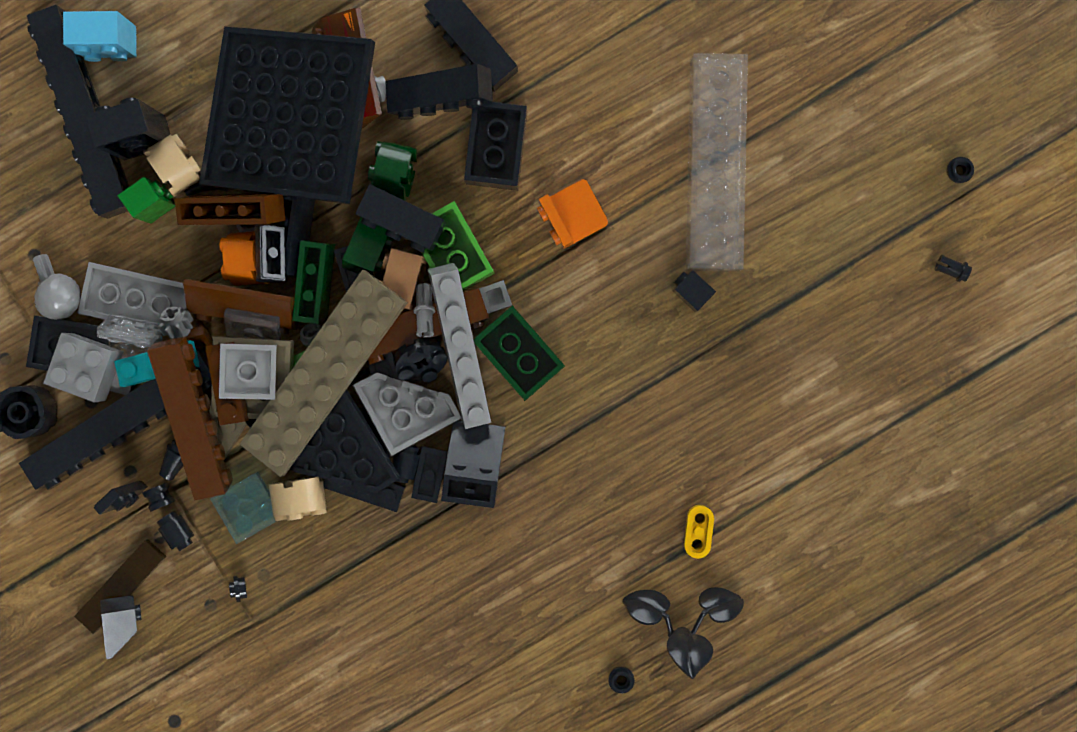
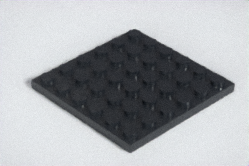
[199,26,376,204]

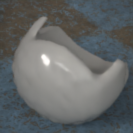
[34,274,81,320]

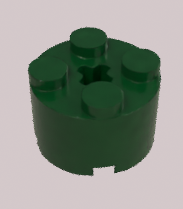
[368,141,417,201]

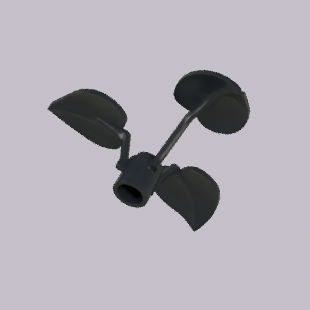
[622,587,744,679]

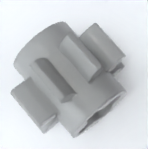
[158,306,193,339]

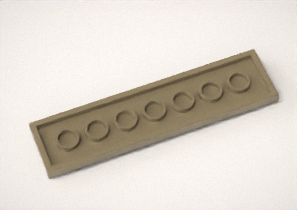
[240,270,408,477]

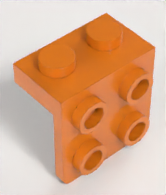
[537,179,608,249]

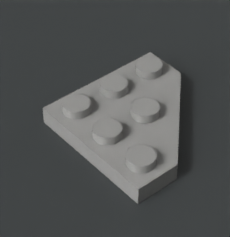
[353,373,461,456]

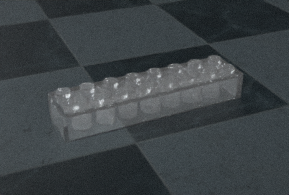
[686,53,748,271]

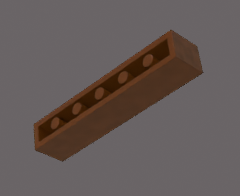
[368,288,489,365]
[147,336,233,501]

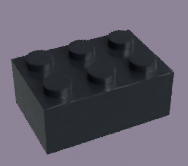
[85,98,171,161]
[464,102,528,191]

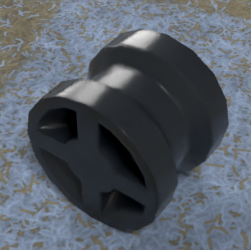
[142,482,175,512]

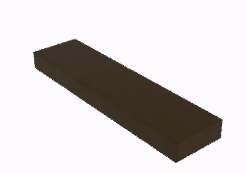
[74,539,167,634]

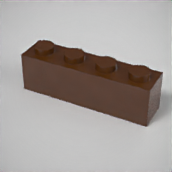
[174,194,285,225]

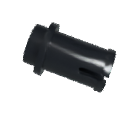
[934,255,972,282]

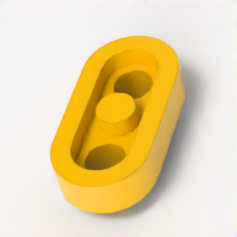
[684,505,714,559]

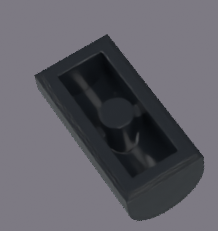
[255,224,285,283]

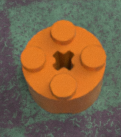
[219,231,268,286]

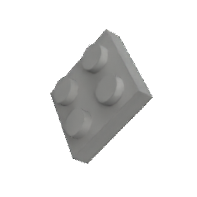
[219,344,277,400]

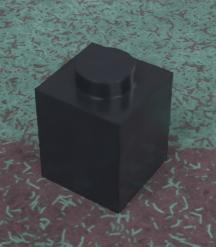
[672,270,716,312]

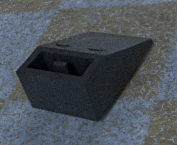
[441,420,506,508]

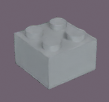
[43,333,124,402]

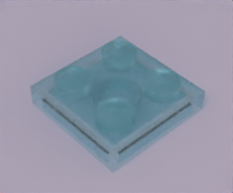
[210,472,276,544]

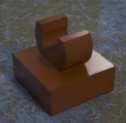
[186,320,213,350]

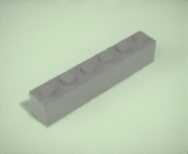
[427,263,491,429]

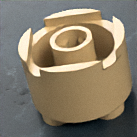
[143,134,201,197]
[269,477,327,521]

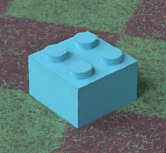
[63,11,137,62]

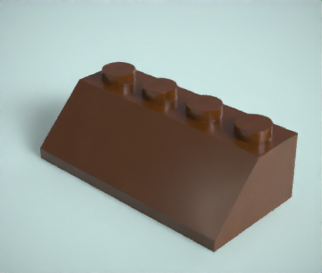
[183,279,299,334]

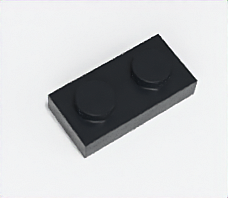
[411,446,448,503]

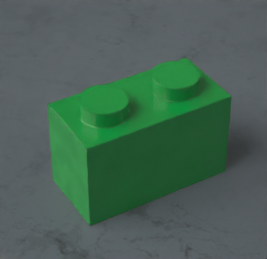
[117,177,175,223]

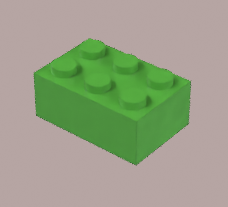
[422,201,495,291]

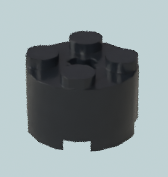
[0,385,58,439]

